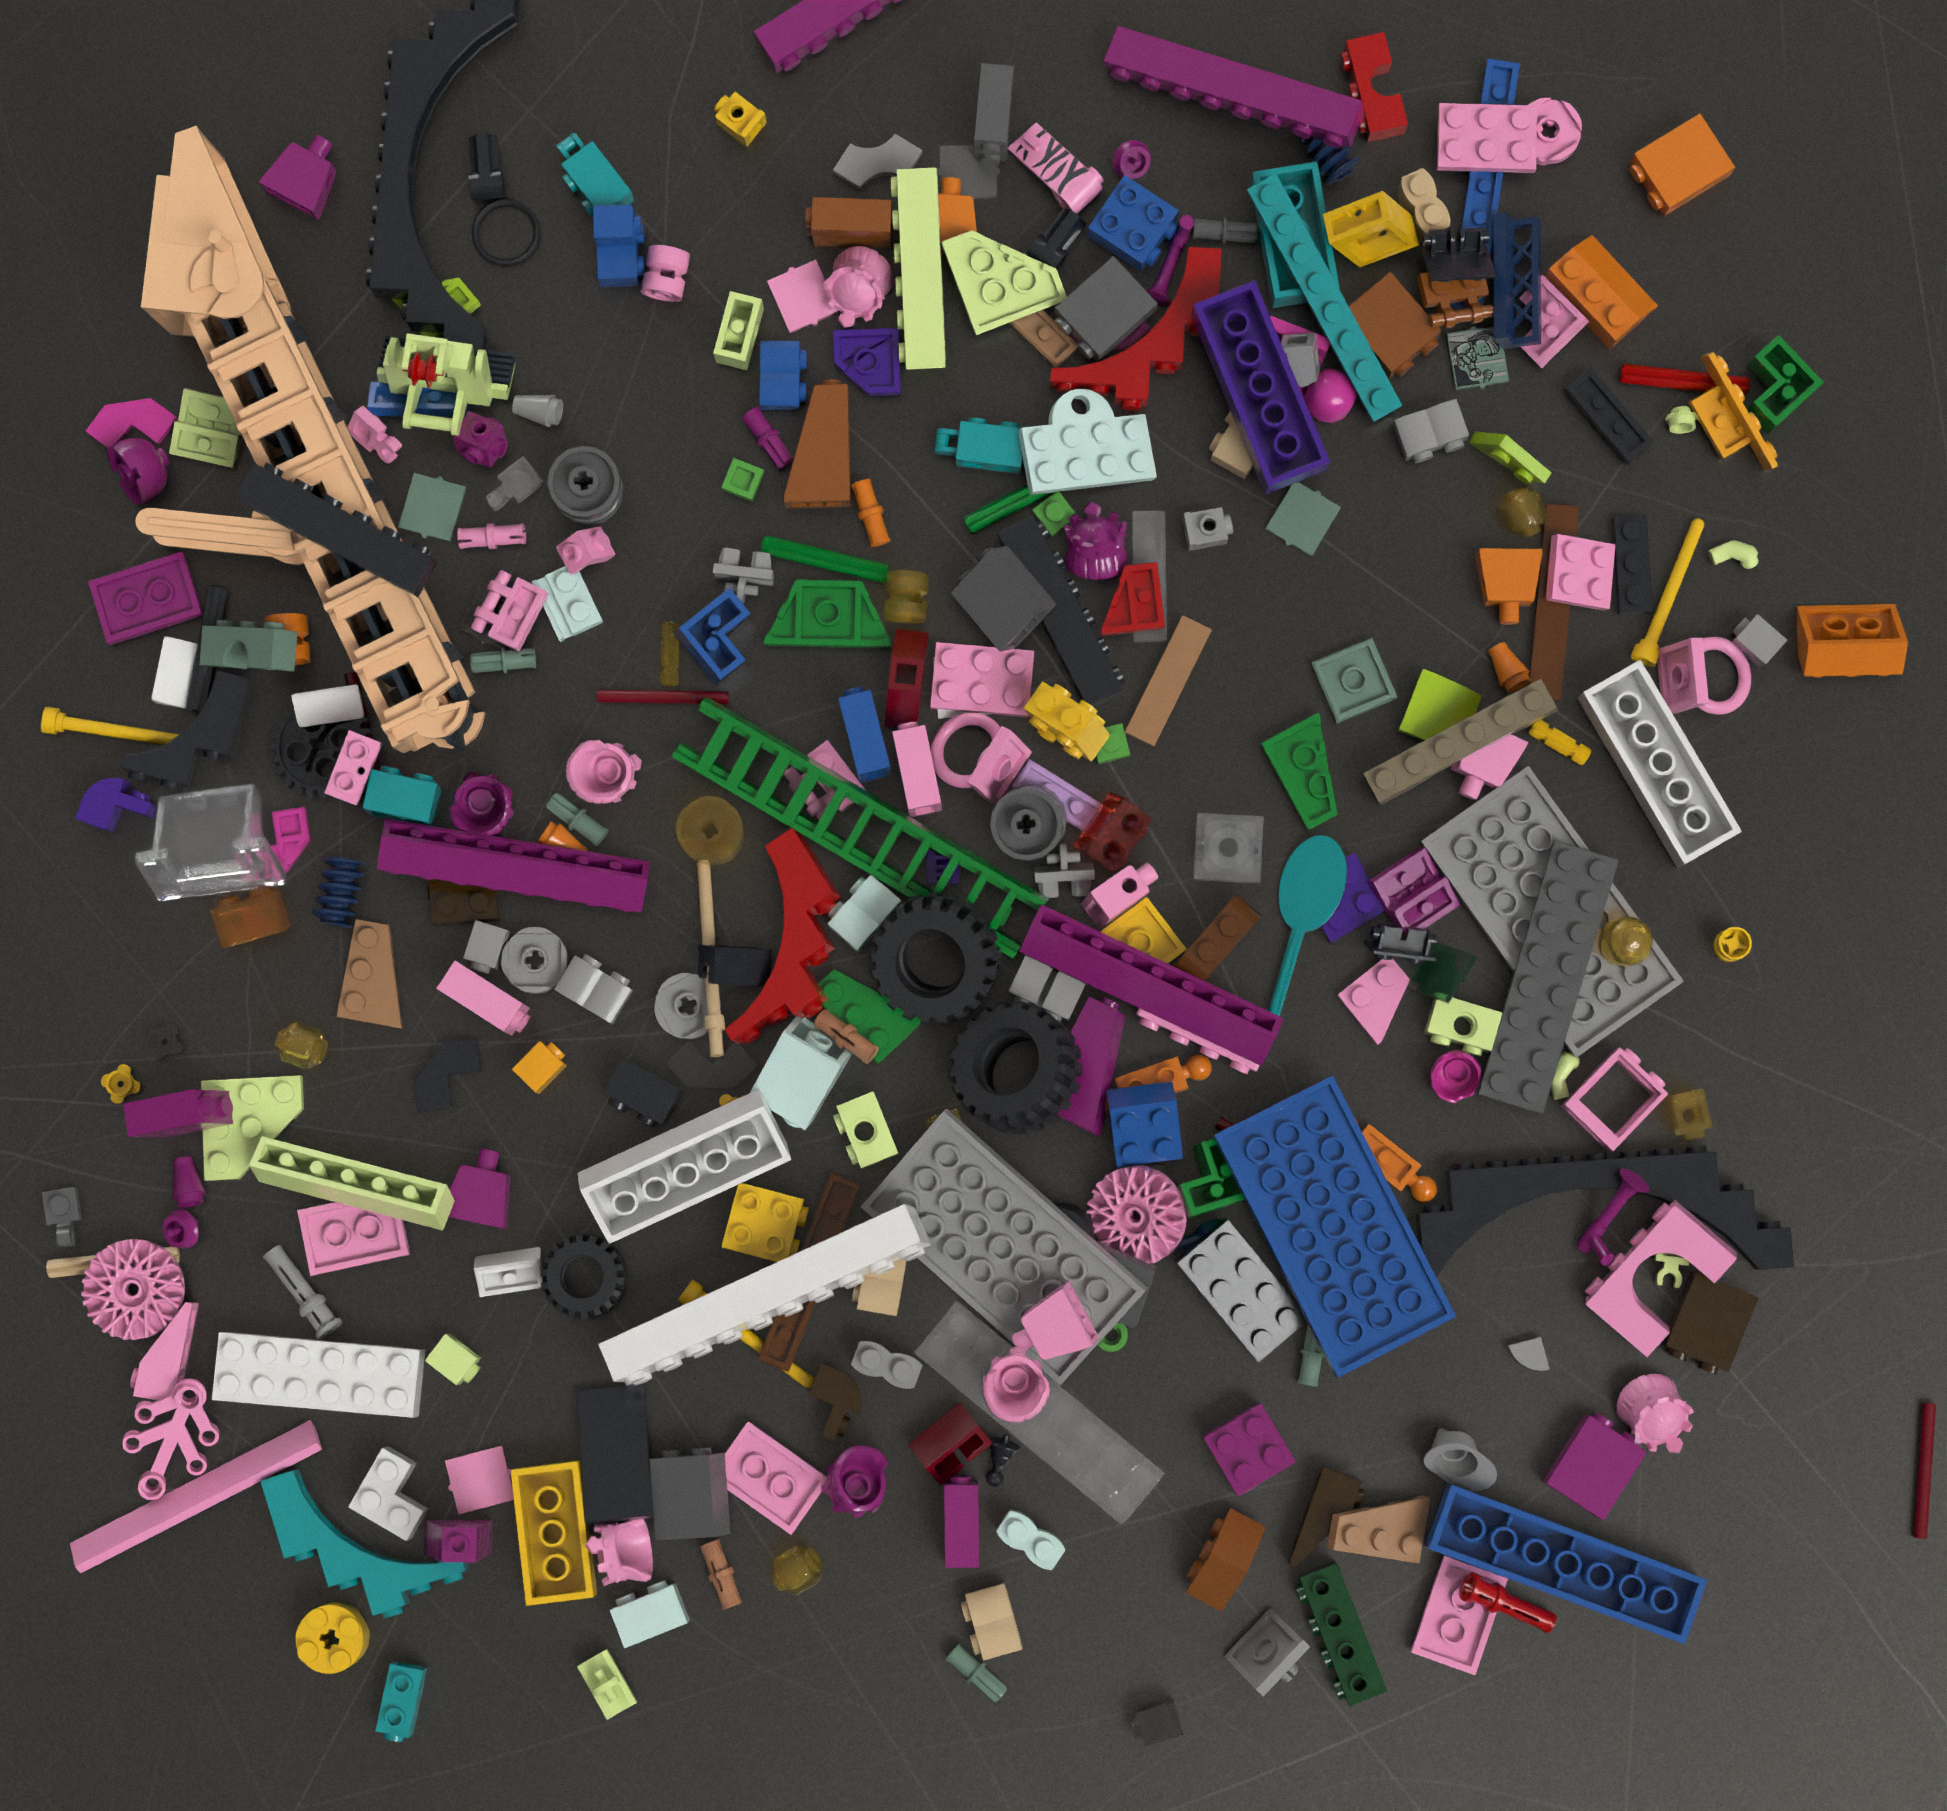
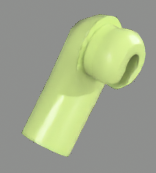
[1708,540,1759,569]
[1551,1052,1579,1100]

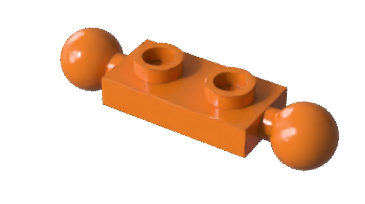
[1105,1054,1212,1113]
[1354,1117,1437,1202]

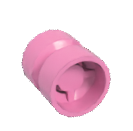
[641,245,690,302]

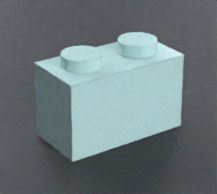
[610,1580,690,1648]

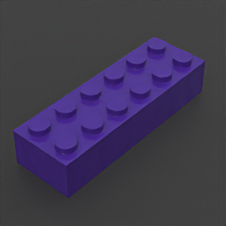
[1191,281,1330,494]

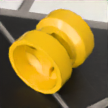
[1713,927,1752,962]

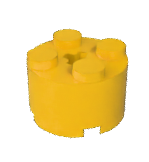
[296,1602,370,1674]

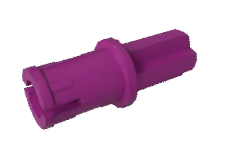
[742,407,793,469]

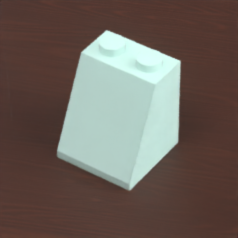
[750,1016,852,1130]

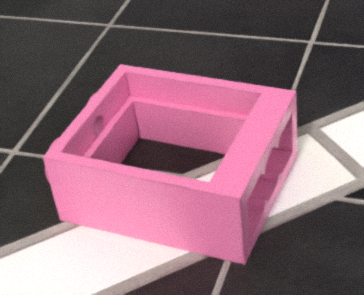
[893,722,942,817]
[325,730,382,805]
[437,961,530,1036]
[1560,1047,1668,1152]

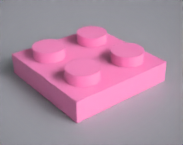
[1546,534,1615,611]

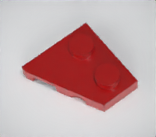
[1101,562,1165,636]

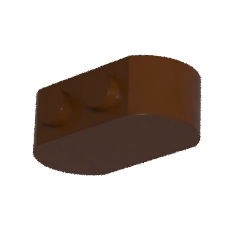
[1174,894,1262,981]

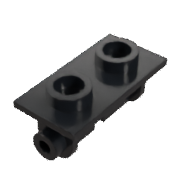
[1364,924,1437,964]

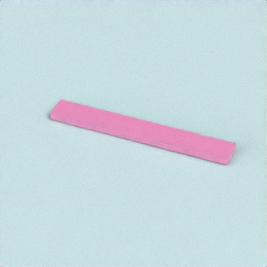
[70,1420,322,1574]

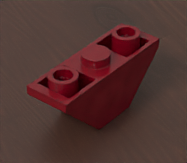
[884,629,929,728]

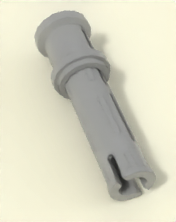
[263,1245,343,1340]

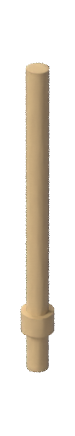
[697,861,725,1057]

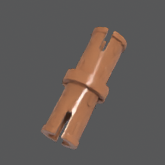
[814,1009,879,1064]
[699,1539,743,1610]

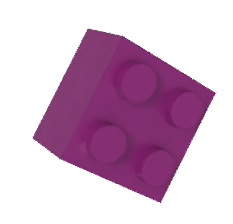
[1201,1402,1296,1497]

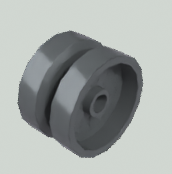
[547,446,624,526]
[990,784,1067,861]

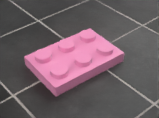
[1437,103,1537,173]
[930,642,1034,717]
[297,1202,410,1276]
[725,1421,827,1535]
[1410,1555,1508,1675]

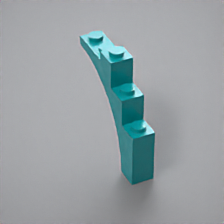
[261,1469,470,1619]

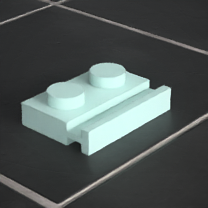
[532,566,603,642]

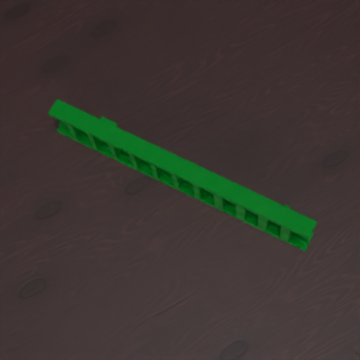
[671,697,1049,959]

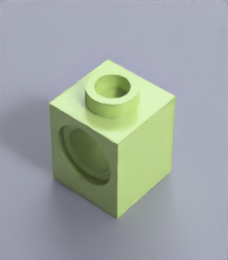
[425,1333,481,1385]

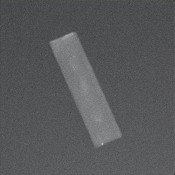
[1132,511,1167,643]

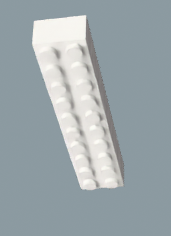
[598,1204,931,1386]

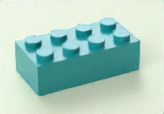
[1250,162,1339,308]

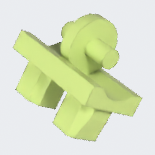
[577,1649,637,1720]

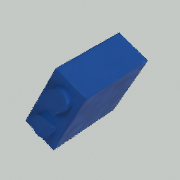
[838,687,892,783]

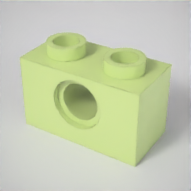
[713,291,764,371]
[1424,993,1502,1056]
[833,1091,899,1169]

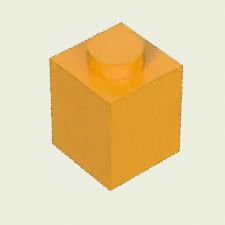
[512,1041,567,1094]

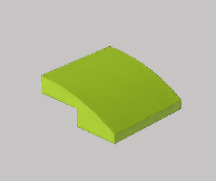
[1398,669,1482,741]

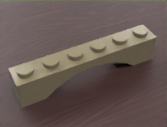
[1363,679,1558,805]

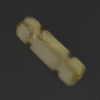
[660,621,679,686]

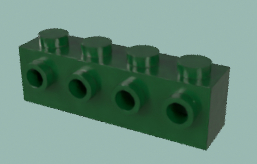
[1295,1561,1387,1706]

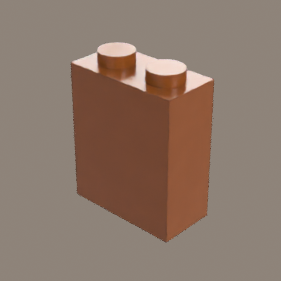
[805,197,893,250]
[1349,272,1441,380]

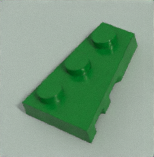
[1260,713,1338,831]
[819,969,921,1064]

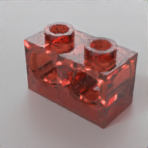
[1073,792,1153,873]

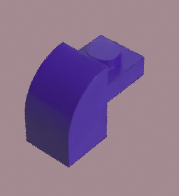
[75,778,158,833]

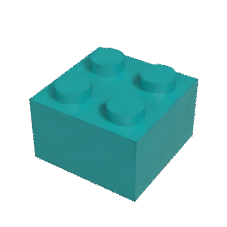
[363,766,442,826]

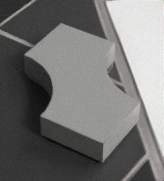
[833,134,923,190]

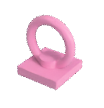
[1657,637,1751,715]
[931,712,1032,806]

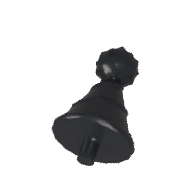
[986,1434,1020,1487]

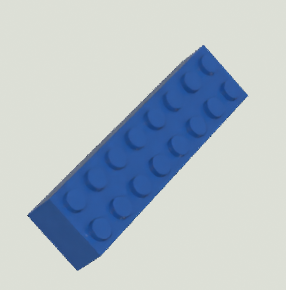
[1424,1483,1707,1644]

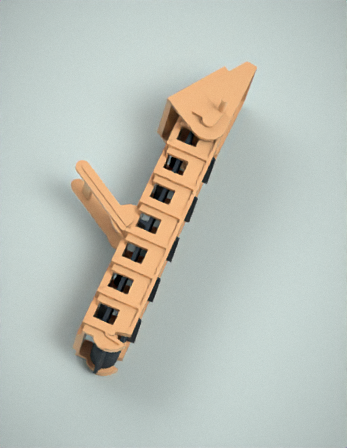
[136,126,485,753]

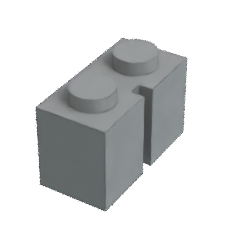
[1008,955,1086,1022]

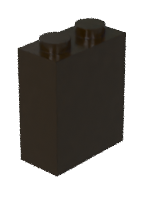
[1661,1271,1759,1375]

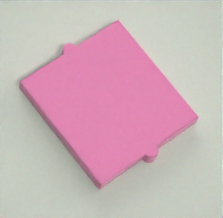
[767,260,839,333]
[445,1445,514,1515]

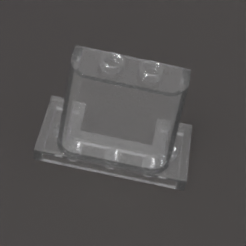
[135,784,286,901]

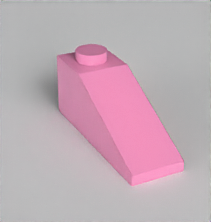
[130,1302,199,1400]

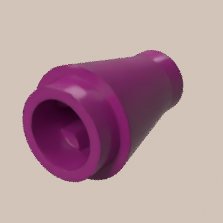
[172,1156,206,1208]

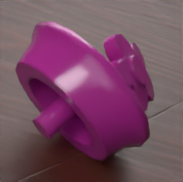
[1112,140,1151,180]
[162,1209,199,1249]

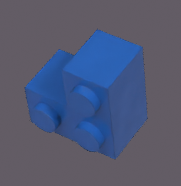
[593,205,645,287]
[674,588,750,685]

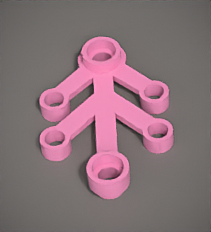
[122,1379,220,1500]

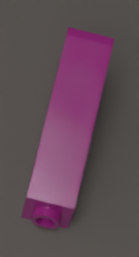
[1058,996,1125,1137]
[424,1520,492,1562]

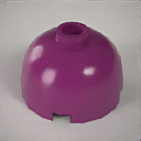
[107,438,169,505]

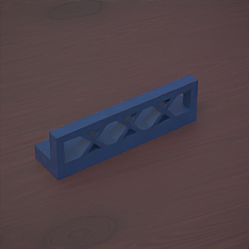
[1493,212,1541,349]

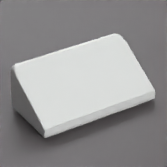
[152,636,197,709]
[291,684,364,727]
[474,1247,543,1297]

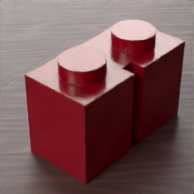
[908,1402,993,1486]

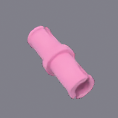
[457,523,526,549]

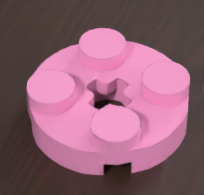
[1529,98,1582,166]

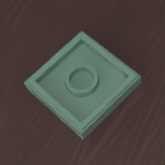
[1311,638,1398,724]

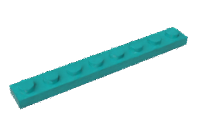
[1246,173,1402,422]

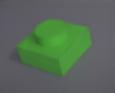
[721,458,764,502]
[1032,492,1076,538]
[1096,723,1131,765]

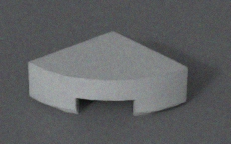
[1507,1337,1550,1371]

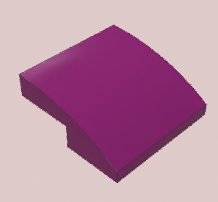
[1368,847,1460,937]

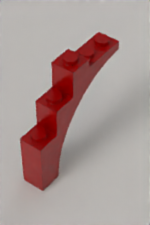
[1050,247,1221,411]
[725,828,842,1044]

